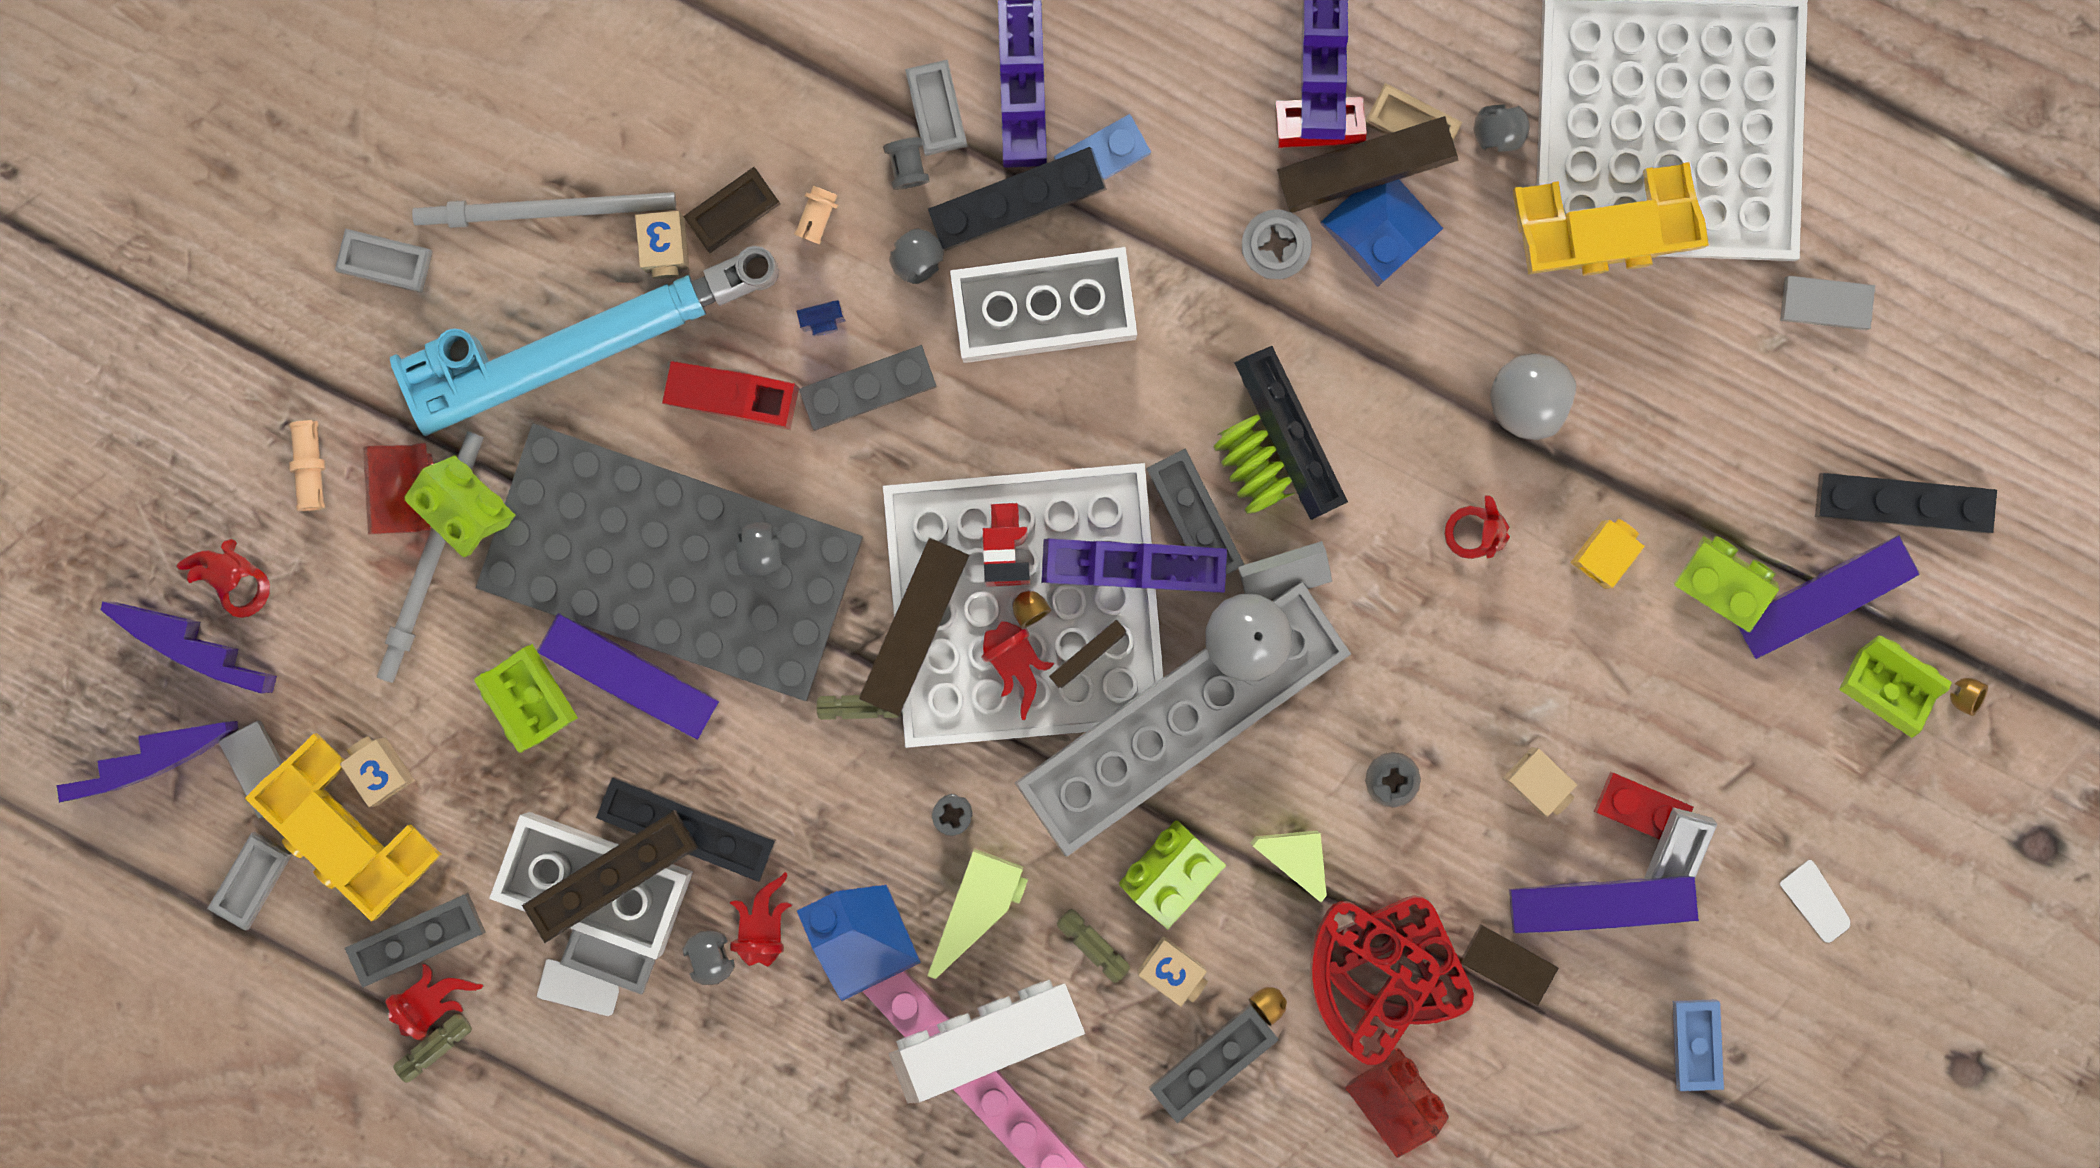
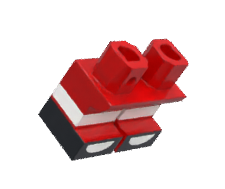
[983,503,1030,587]

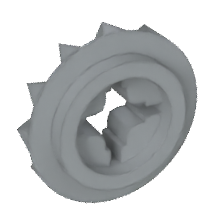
[1242,209,1312,279]

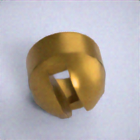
[1013,591,1051,628]
[1950,678,1988,716]
[1248,987,1287,1026]

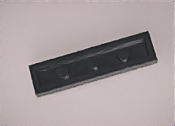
[928,147,1107,251]
[1234,346,1348,520]
[1815,473,1997,534]
[596,776,776,882]

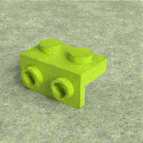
[405,456,515,557]
[1674,536,1780,633]
[1839,635,1952,738]
[474,644,578,753]
[1119,820,1226,930]

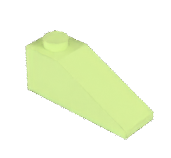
[928,848,1028,979]

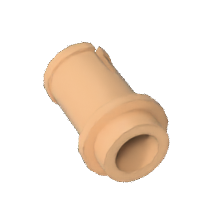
[794,186,838,244]

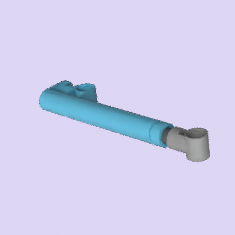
[390,246,779,436]

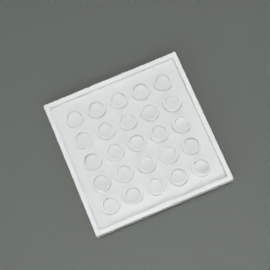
[1536,0,1808,261]
[883,463,1163,748]

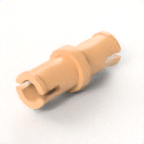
[289,420,326,511]

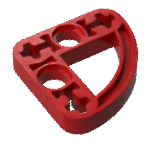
[1330,895,1474,1025]
[1310,901,1440,1065]

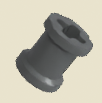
[883,137,930,190]
[932,794,973,836]

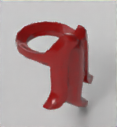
[1444,495,1510,559]
[176,539,270,618]
[980,621,1054,720]
[730,872,792,967]
[385,963,484,1040]

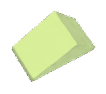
[1250,830,1327,902]

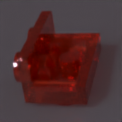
[363,443,434,535]
[1345,1048,1449,1158]

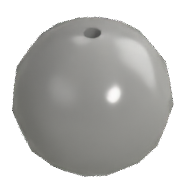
[1490,353,1576,440]
[1205,594,1292,681]

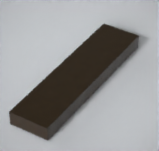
[1277,116,1459,213]
[859,537,970,716]
[521,810,698,943]

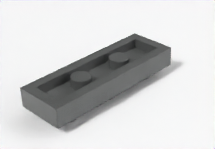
[799,345,937,431]
[1146,448,1245,575]
[345,893,486,988]
[1149,1004,1279,1123]

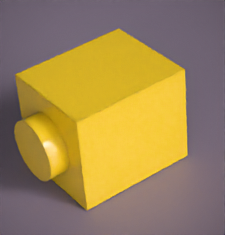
[1570,519,1645,589]

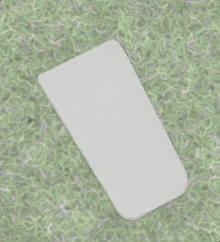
[1780,860,1850,943]
[537,959,619,1016]

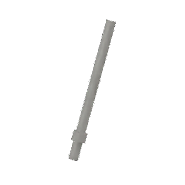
[412,192,676,228]
[377,431,484,683]

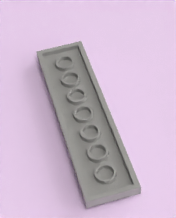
[1015,582,1351,857]

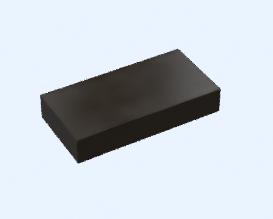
[683,166,781,253]
[1049,619,1126,688]
[1460,924,1559,1006]

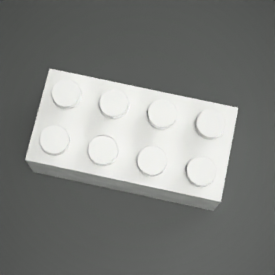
[950,247,1137,363]
[489,812,693,959]
[889,980,1085,1103]

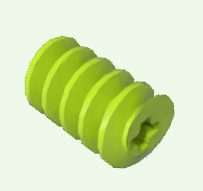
[1213,414,1295,514]

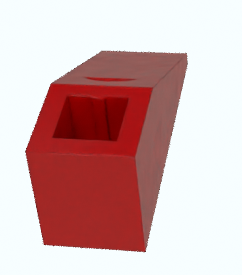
[662,361,799,430]

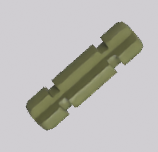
[817,695,902,720]
[1057,909,1130,983]
[393,1013,472,1083]

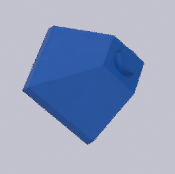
[1320,179,1443,287]
[797,885,921,1001]

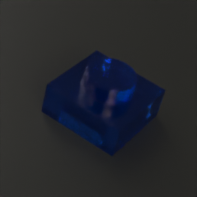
[796,300,846,336]

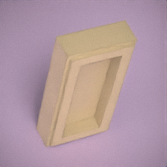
[1365,83,1462,140]

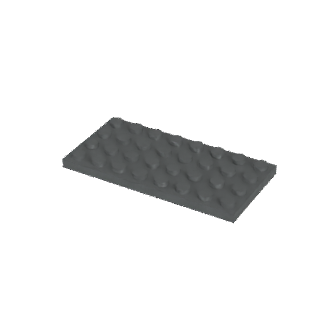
[476,423,863,701]

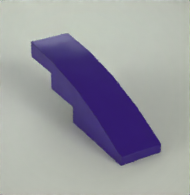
[998,0,1047,168]
[1301,0,1348,140]
[1737,535,1920,659]
[1041,538,1227,593]
[100,601,277,694]
[537,613,719,740]
[56,721,239,803]
[1509,876,1699,933]

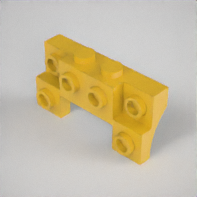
[1512,162,1709,276]
[245,733,442,921]

